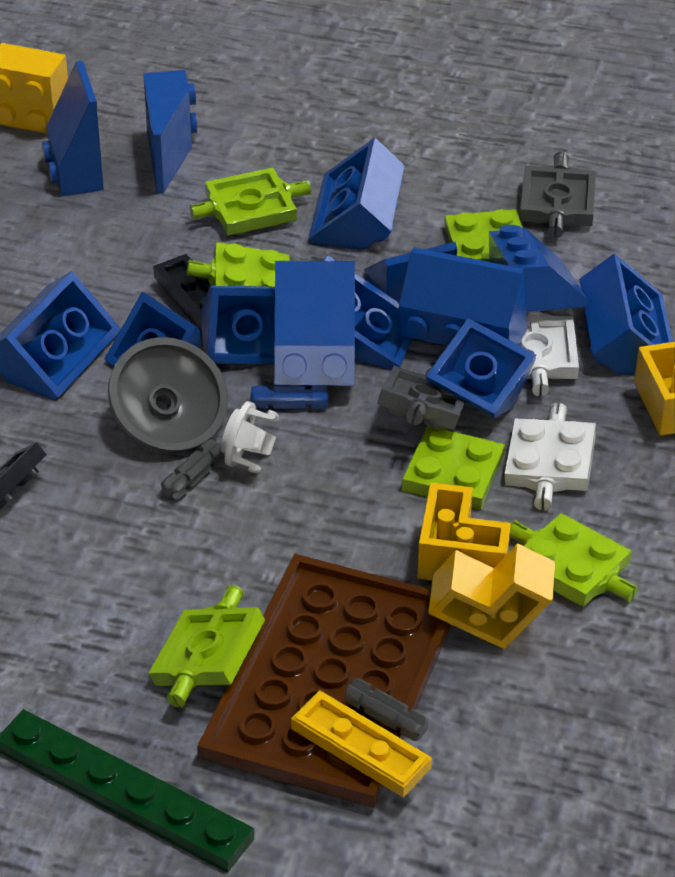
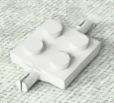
[519,311,579,396]
[505,403,596,511]

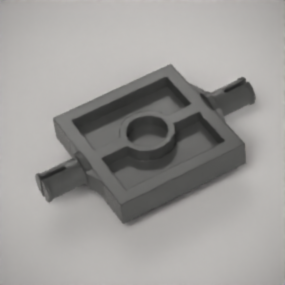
[520,152,596,238]
[377,366,466,430]

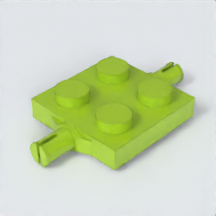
[189,167,311,236]
[186,242,290,287]
[510,513,638,607]
[148,585,265,707]

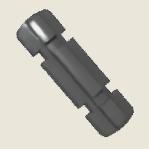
[161,439,224,501]
[345,678,429,741]

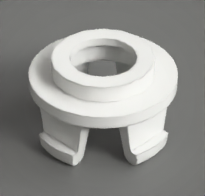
[221,401,279,473]

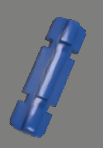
[250,385,328,409]

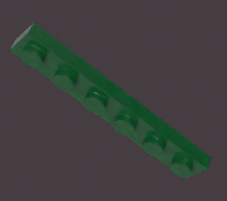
[0,709,254,873]

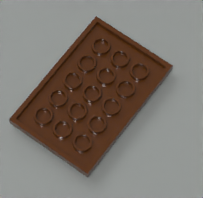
[197,553,451,808]

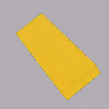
[291,690,432,798]

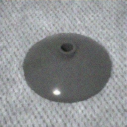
[108,337,228,453]

